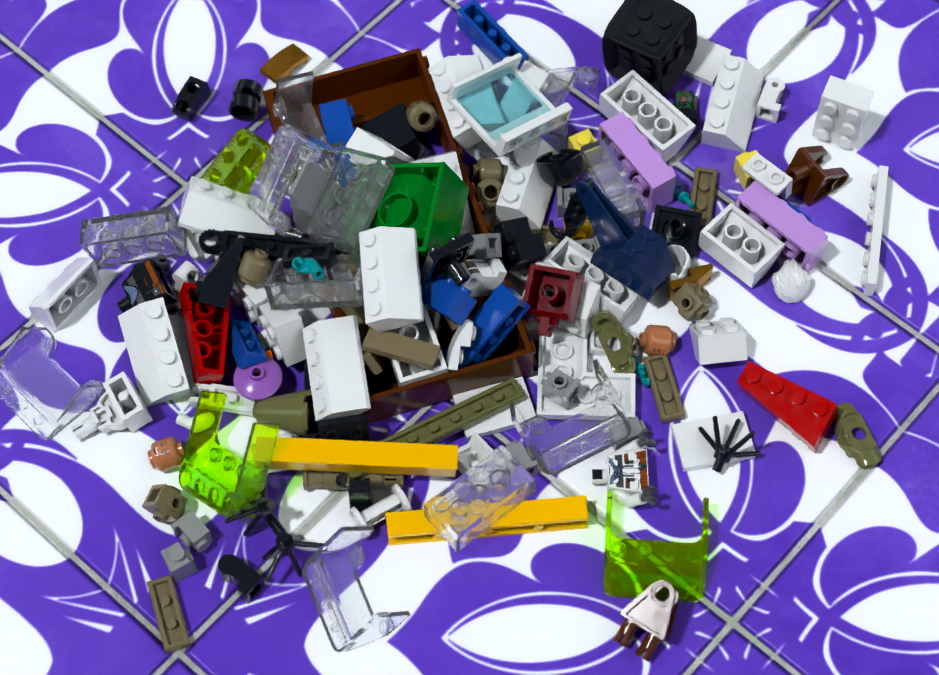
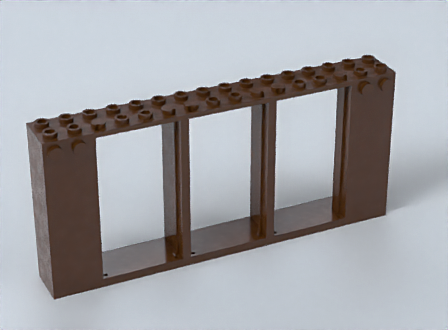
[263,48,536,423]

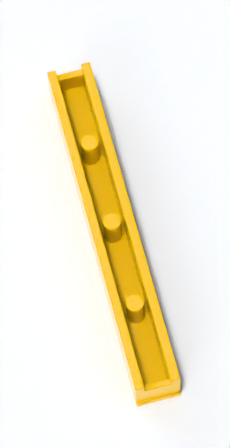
[254,436,458,477]
[385,495,588,546]

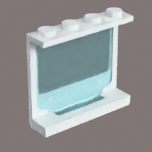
[446,53,573,157]

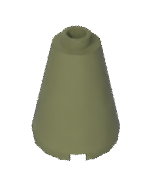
[253,389,319,438]

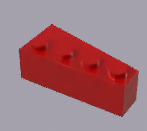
[179,282,231,385]
[737,361,838,453]

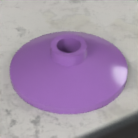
[233,357,283,401]

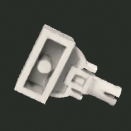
[71,371,153,441]

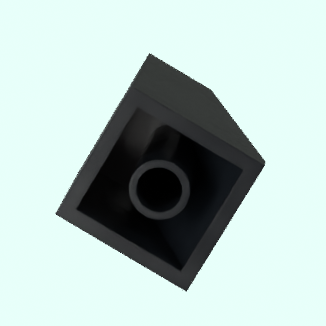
[358,102,434,160]

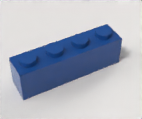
[457,0,529,82]
[319,99,360,186]
[419,264,477,326]
[443,283,531,371]

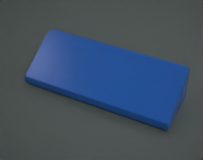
[227,319,267,369]

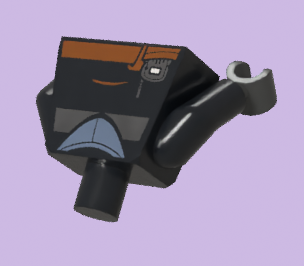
[117,254,182,316]

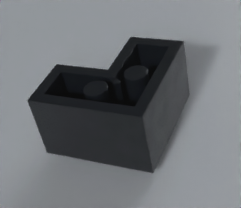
[493,216,547,272]

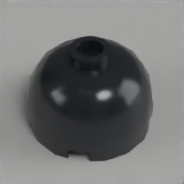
[537,148,583,188]

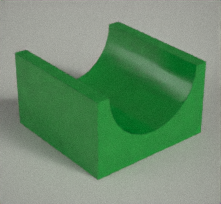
[341,162,469,275]

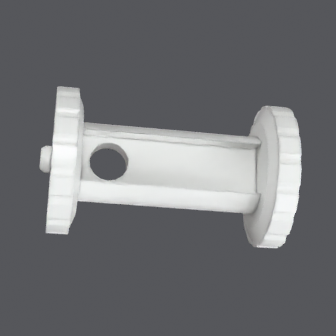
[349,484,412,538]

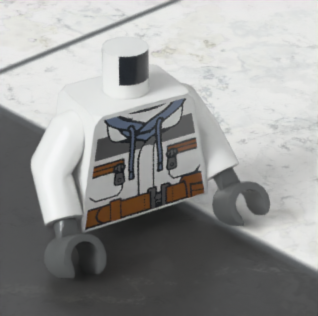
[592,429,659,508]

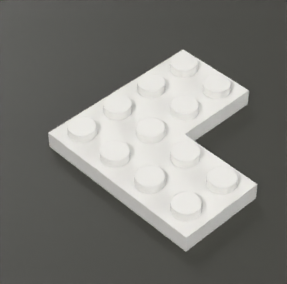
[537,329,635,421]

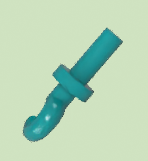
[673,185,695,209]
[634,355,650,387]

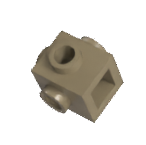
[670,283,714,320]
[142,484,188,523]

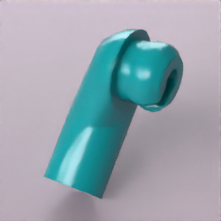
[291,257,325,280]

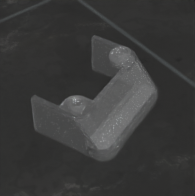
[272,71,344,182]
[510,359,631,475]
[303,526,411,652]

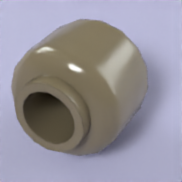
[406,100,438,132]
[471,157,506,185]
[475,178,503,210]
[237,248,273,286]

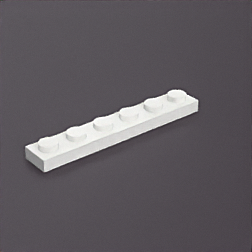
[860,165,888,296]

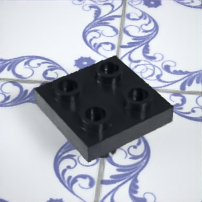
[651,204,702,259]
[420,232,475,286]
[317,413,370,441]

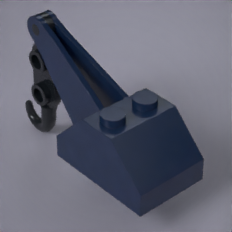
[549,177,676,301]

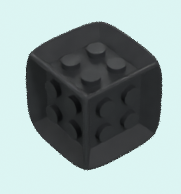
[602,0,697,96]

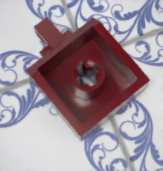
[523,264,585,337]

